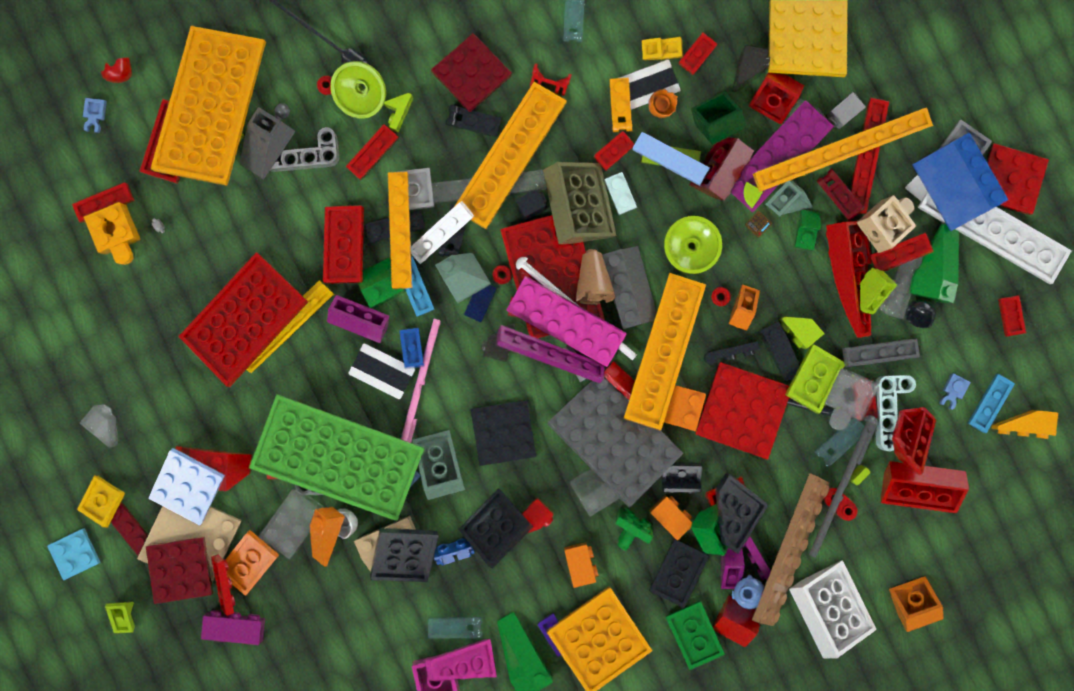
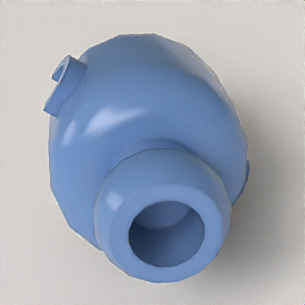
[732,575,765,609]

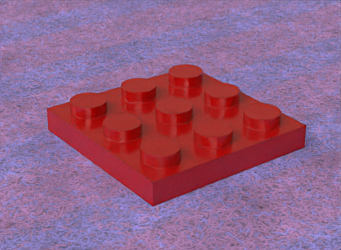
[986,143,1049,215]

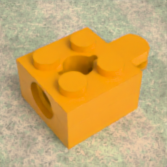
[84,202,141,265]

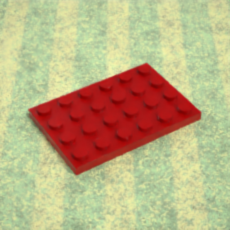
[500,215,605,339]
[178,252,308,388]

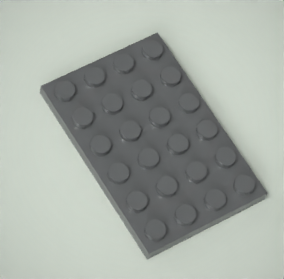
[547,377,683,507]

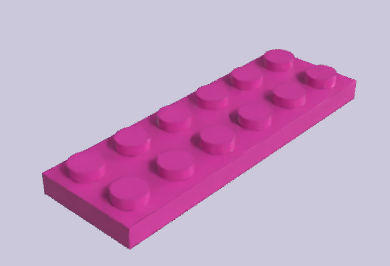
[506,276,626,367]

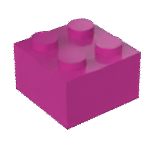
[412,655,460,691]

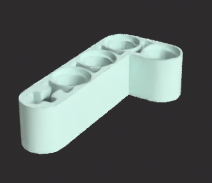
[874,376,916,451]

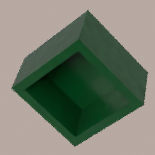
[691,91,746,145]

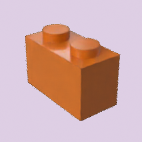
[649,495,693,540]
[564,542,598,588]

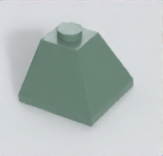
[435,253,491,303]

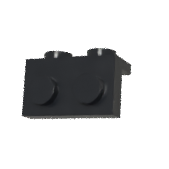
[661,462,702,494]

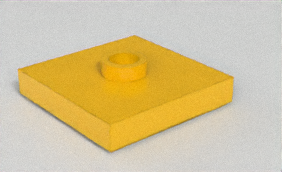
[77,475,125,528]

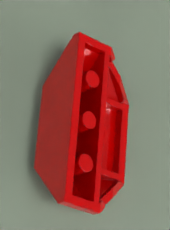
[892,407,936,475]
[176,446,252,491]

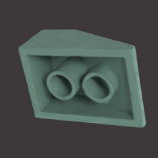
[412,430,465,500]

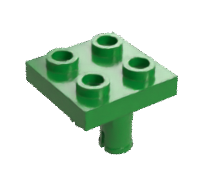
[615,508,653,551]

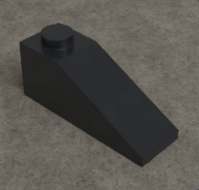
[758,322,800,382]

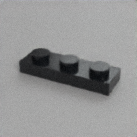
[365,210,426,243]

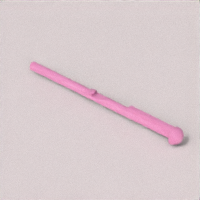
[401,319,441,442]

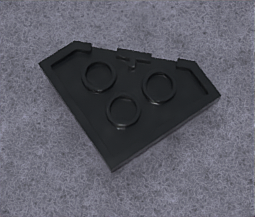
[715,473,769,554]

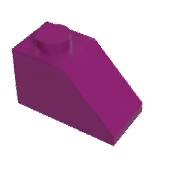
[721,548,745,589]

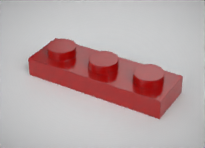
[346,124,399,180]
[72,182,134,223]
[870,233,934,271]
[211,554,235,616]

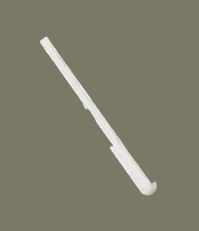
[516,257,637,360]

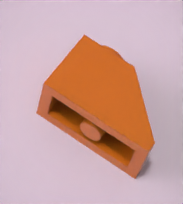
[729,284,760,331]

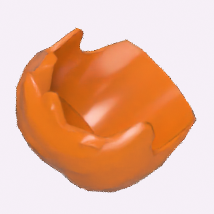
[648,89,678,118]

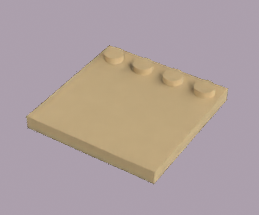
[137,506,242,583]

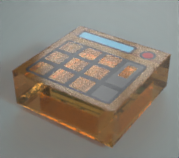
[745,211,772,238]

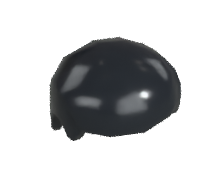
[905,299,936,328]

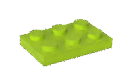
[785,344,845,414]

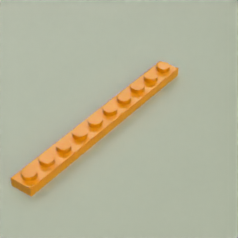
[753,107,933,192]

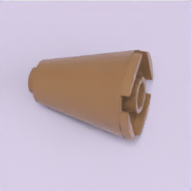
[576,249,615,305]

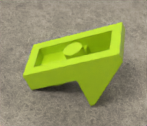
[384,93,414,133]
[105,602,135,633]

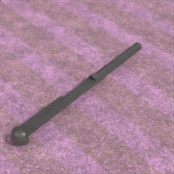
[809,415,878,558]

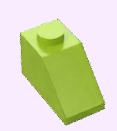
[860,268,897,314]

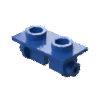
[434,538,475,566]

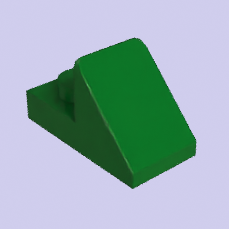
[794,210,821,251]

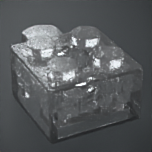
[825,368,880,430]

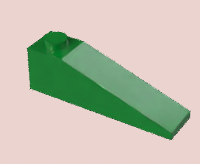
[909,224,959,303]
[497,611,553,691]

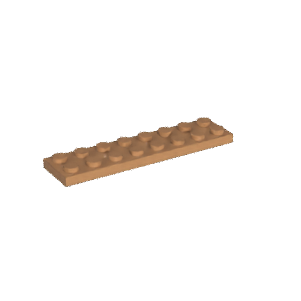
[752,474,829,626]

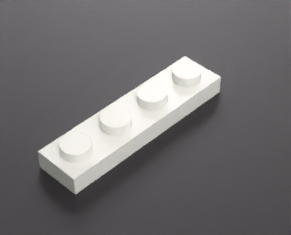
[411,201,474,264]

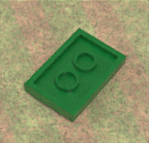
[665,600,725,670]

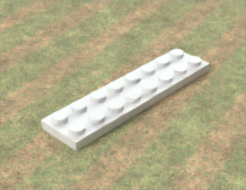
[918,192,1071,284]

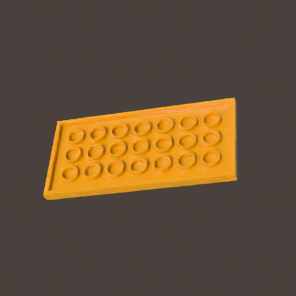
[151,26,266,186]

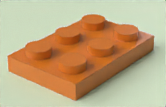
[226,530,279,596]

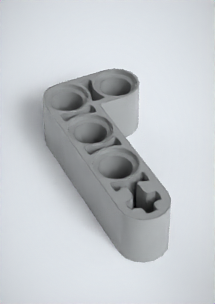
[270,127,339,172]

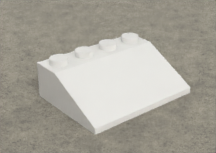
[789,560,877,658]

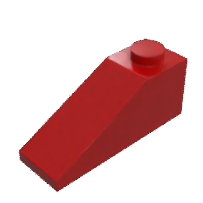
[522,497,554,533]

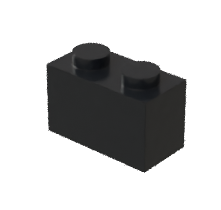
[516,189,547,221]

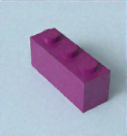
[327,295,390,343]
[201,610,265,645]

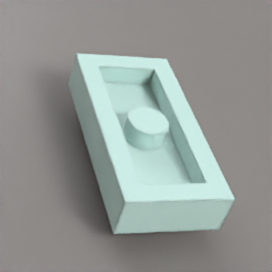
[604,172,637,215]

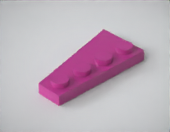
[425,639,497,680]

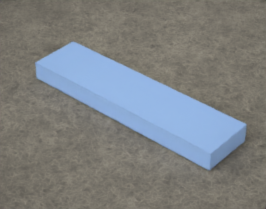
[633,132,709,186]

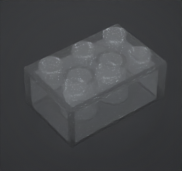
[258,488,325,559]

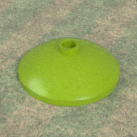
[331,61,386,118]
[664,216,722,274]

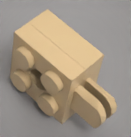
[856,195,916,253]

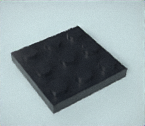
[471,400,536,466]
[458,488,533,569]
[370,528,438,582]

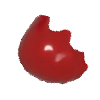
[101,57,132,83]

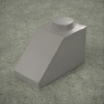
[827,93,865,129]

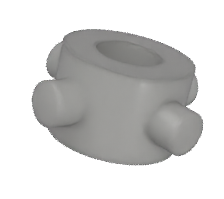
[152,218,165,233]

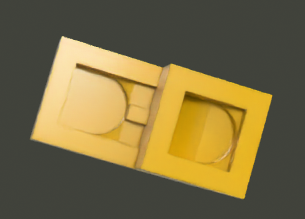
[642,37,683,60]

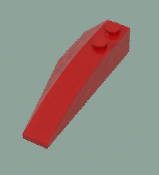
[826,221,871,338]

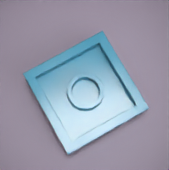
[47,528,101,580]

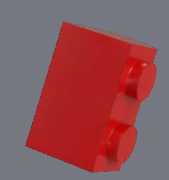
[748,73,805,125]

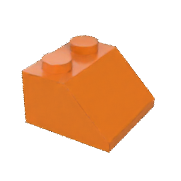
[889,576,943,632]

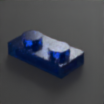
[464,285,497,323]

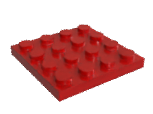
[695,362,789,459]

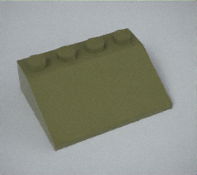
[543,162,617,244]

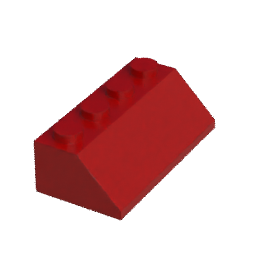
[881,461,969,513]

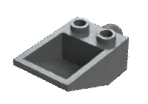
[240,103,295,180]

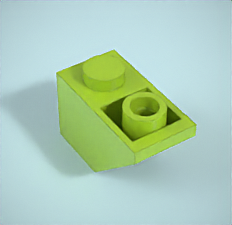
[779,317,824,349]

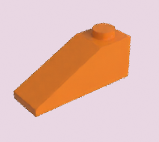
[310,507,345,567]

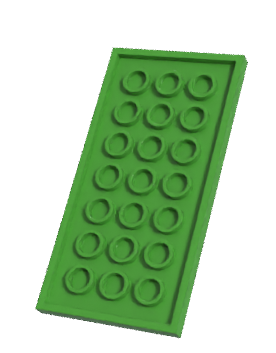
[249,394,424,521]

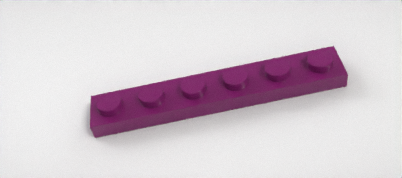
[496,325,604,383]

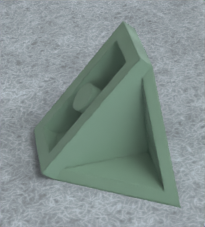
[766,180,813,216]

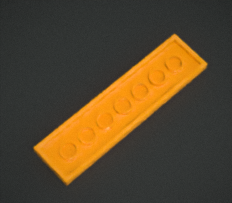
[454,82,567,230]
[623,273,706,431]

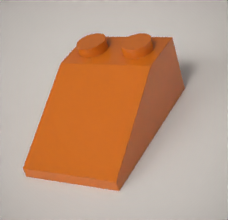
[664,385,706,431]

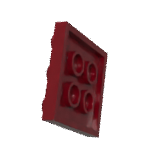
[431,33,512,112]
[145,536,213,604]

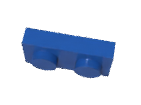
[400,328,424,369]

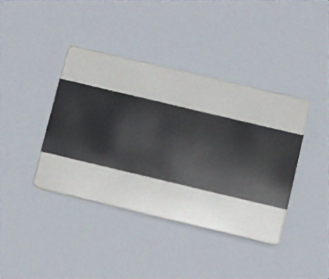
[620,60,680,110]
[349,344,415,399]

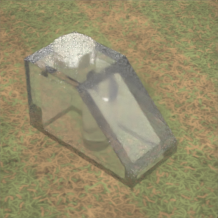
[80,405,118,448]

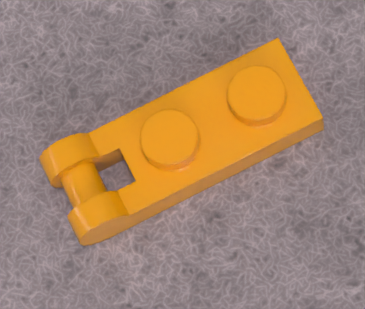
[609,78,632,132]

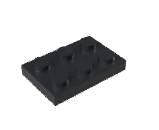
[649,539,709,608]

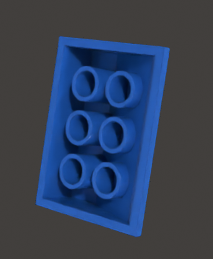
[912,132,1008,231]

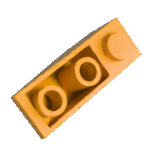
[991,410,1058,439]

